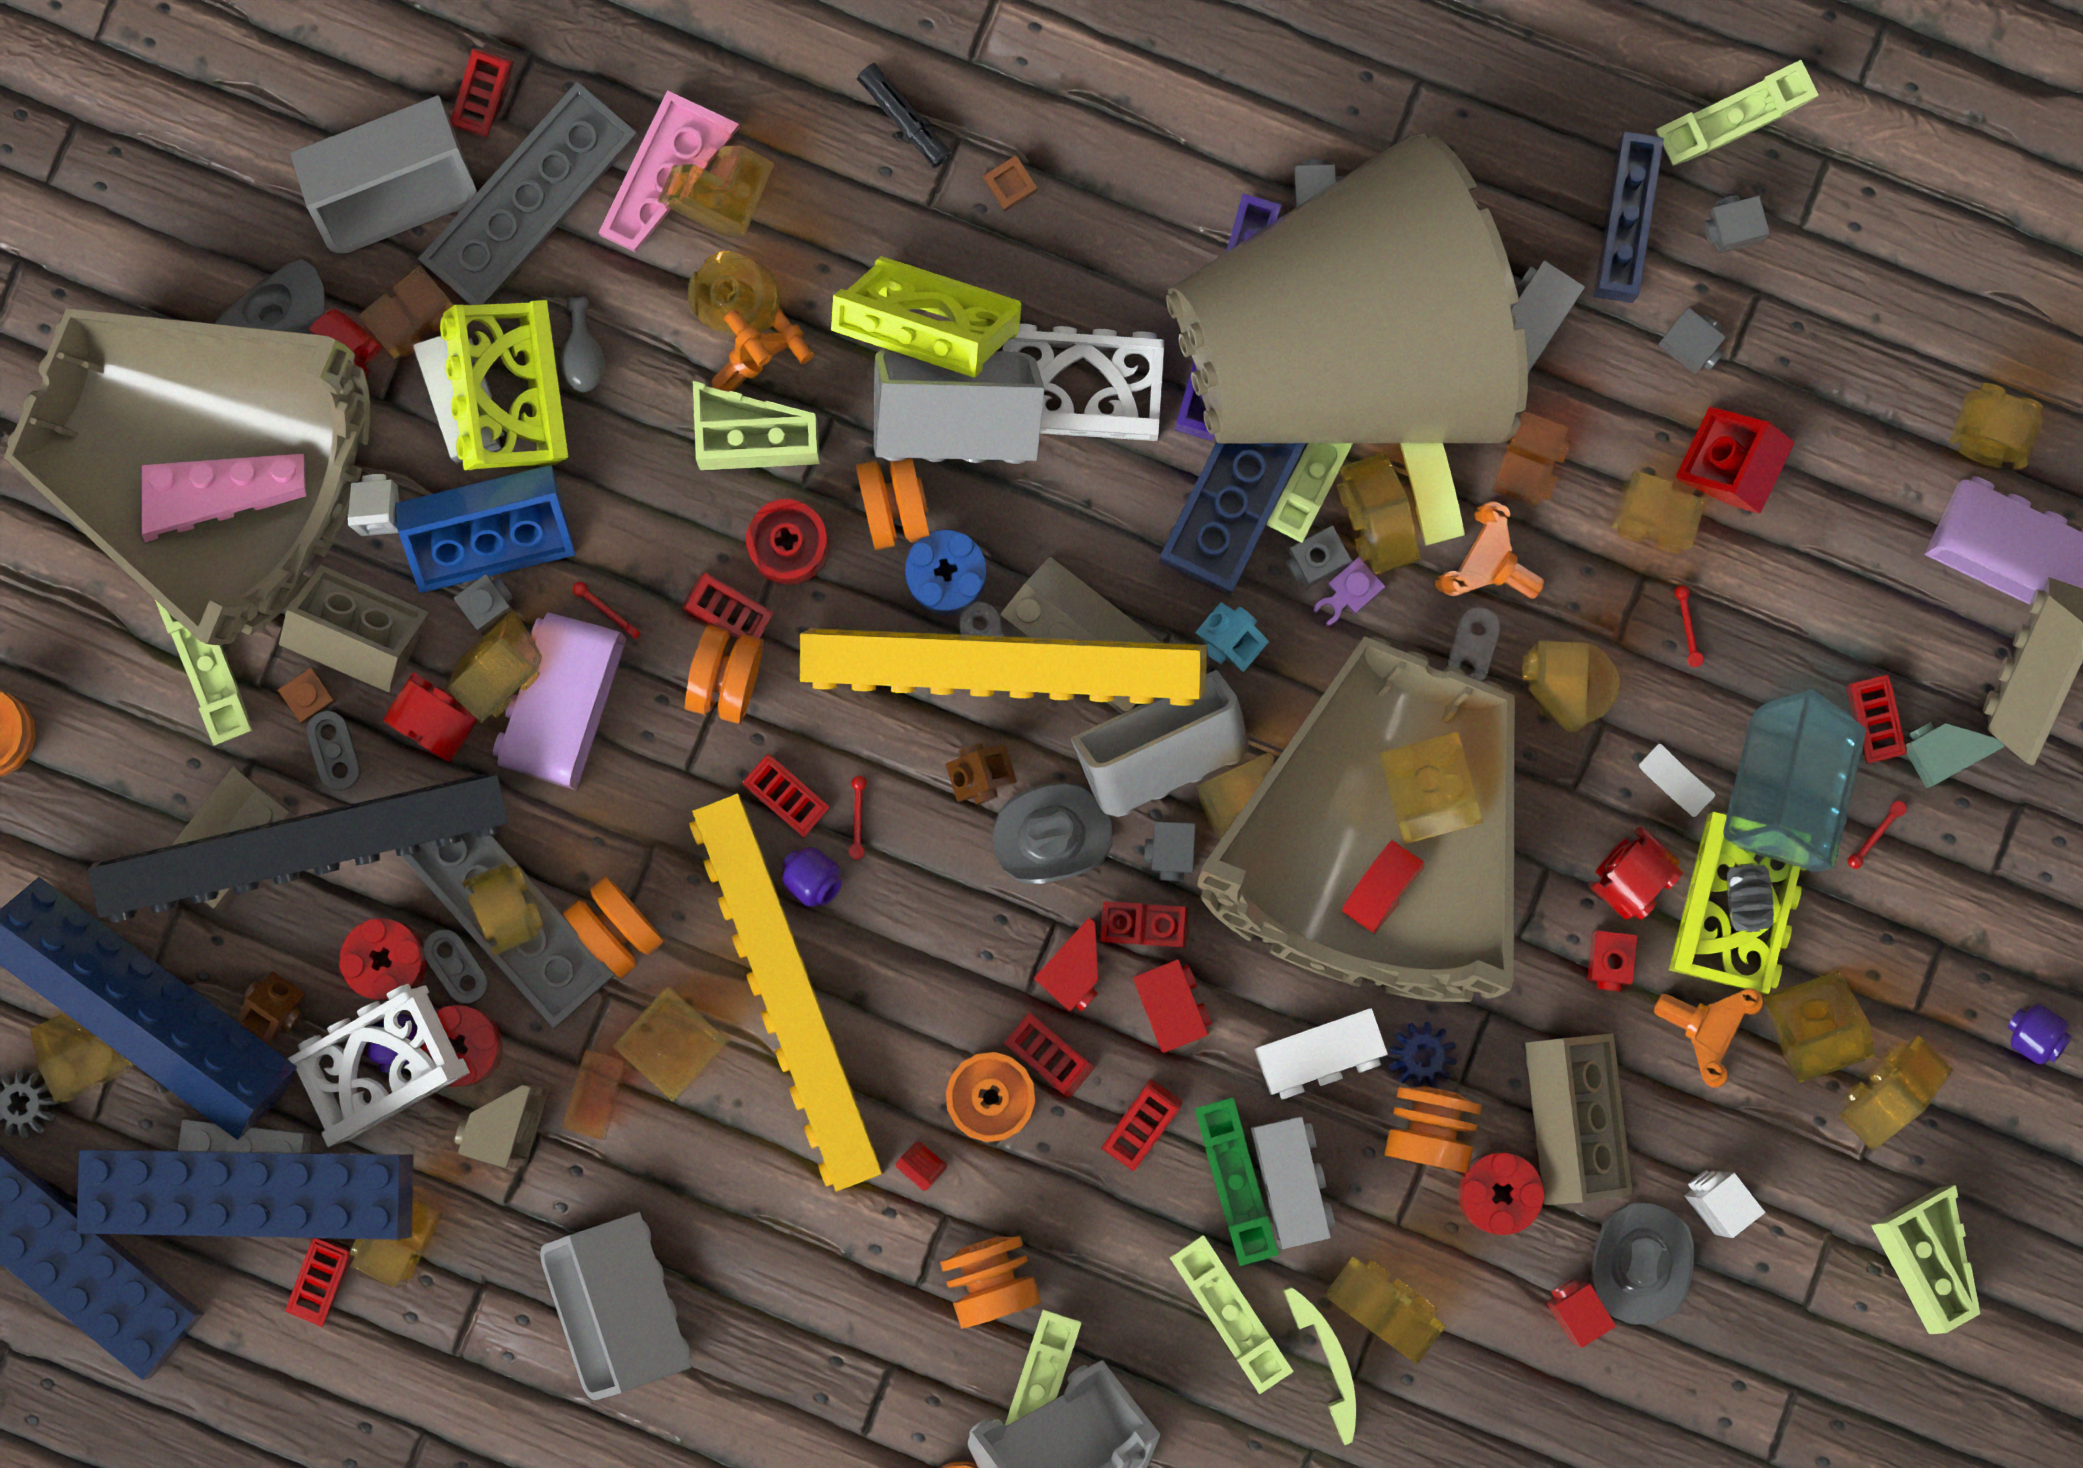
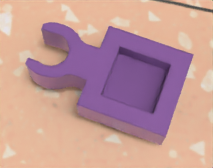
[1313,557,1385,626]

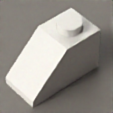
[348,474,399,536]

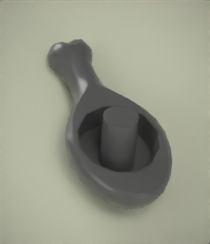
[559,296,606,392]

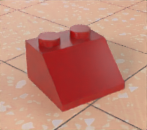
[1675,406,1795,514]
[1034,918,1098,1013]

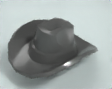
[215,259,325,334]
[993,782,1113,884]
[1591,1203,1694,1324]

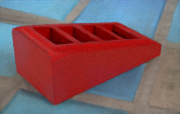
[450,48,514,138]
[681,573,774,639]
[1845,674,1907,765]
[742,753,830,838]
[1004,1012,1095,1098]
[1101,1079,1182,1172]
[895,1142,947,1191]
[285,1238,355,1327]

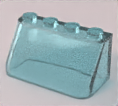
[1723,689,1867,872]

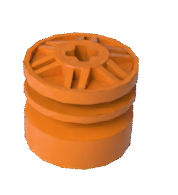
[1384,1086,1482,1173]
[940,1235,1042,1329]

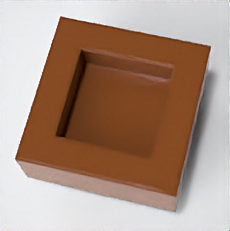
[983,155,1038,212]
[278,668,336,724]

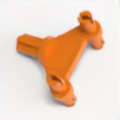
[711,308,815,392]
[1435,502,1544,599]
[1654,989,1764,1088]

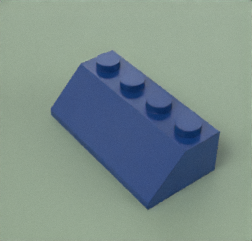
[395,465,575,594]

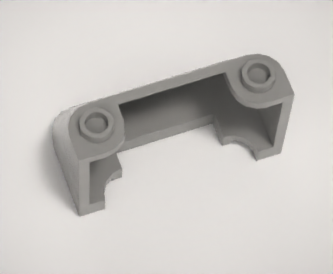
[968,1360,1160,1468]

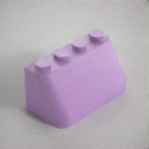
[1924,476,2083,605]
[493,612,627,791]

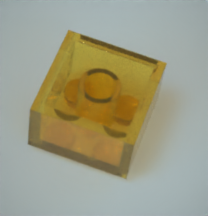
[1379,731,1483,844]
[612,986,731,1102]

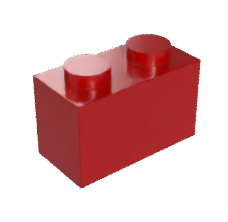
[1132,960,1212,1054]
[1546,1279,1617,1348]

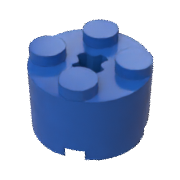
[905,530,987,616]

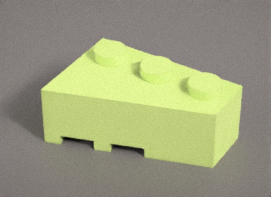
[693,381,820,470]
[1871,1185,1980,1334]

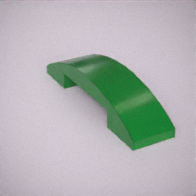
[1194,1097,1279,1266]

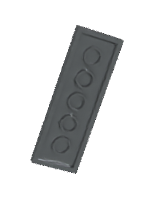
[418,81,638,305]
[402,831,615,1029]

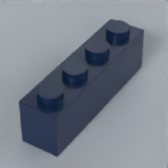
[1593,131,1664,304]

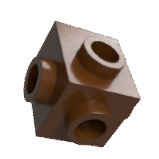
[945,743,1017,805]
[236,971,305,1045]

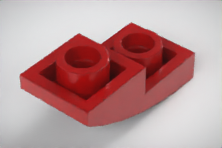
[1342,840,1424,934]
[1100,901,1189,948]

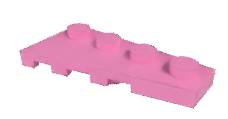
[598,90,740,252]
[142,454,307,543]

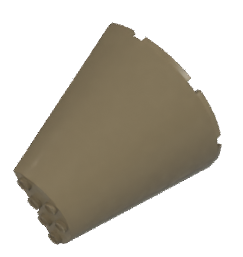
[1166,133,1528,443]
[4,308,370,645]
[1197,636,1515,1002]

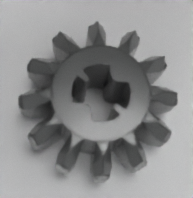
[1726,863,1774,932]
[0,1069,59,1138]

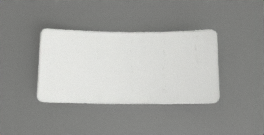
[1639,744,1715,817]

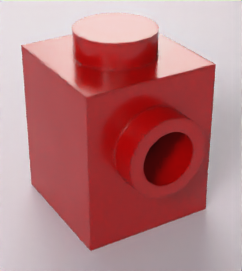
[1587,931,1637,992]

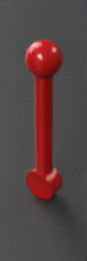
[572,581,641,639]
[1674,585,1704,668]
[848,775,867,860]
[1847,801,1907,869]

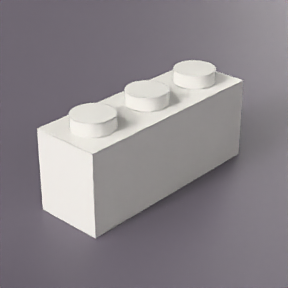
[413,336,505,464]
[1255,1008,1388,1099]
[1684,1170,1766,1238]

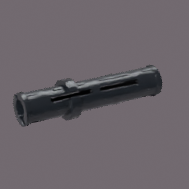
[856,63,952,169]

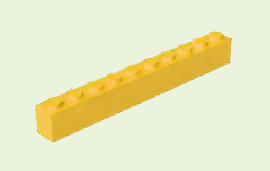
[800,628,1207,706]
[689,794,883,1192]

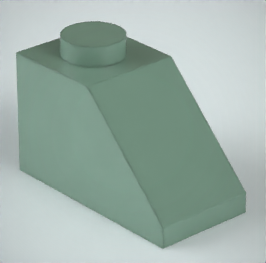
[1905,722,2005,788]

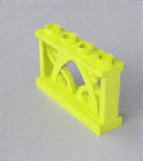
[831,256,1021,378]
[440,300,568,470]
[1669,812,1811,995]

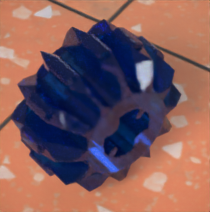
[1388,1021,1457,1088]

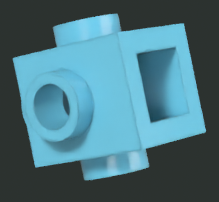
[1195,602,1269,672]

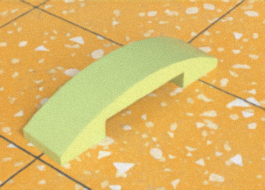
[1655,60,1819,166]
[1266,443,1353,543]
[1400,443,1465,546]
[155,600,252,746]
[1169,1235,1294,1394]
[1283,1286,1356,1445]
[1005,1309,1082,1426]

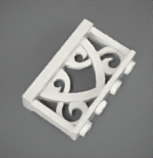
[1003,324,1164,441]
[288,984,470,1147]

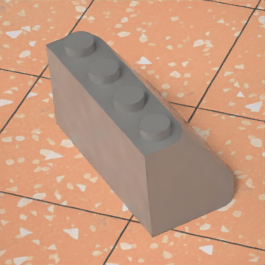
[290,95,476,253]
[874,349,1044,464]
[1071,670,1249,817]
[540,1212,692,1400]

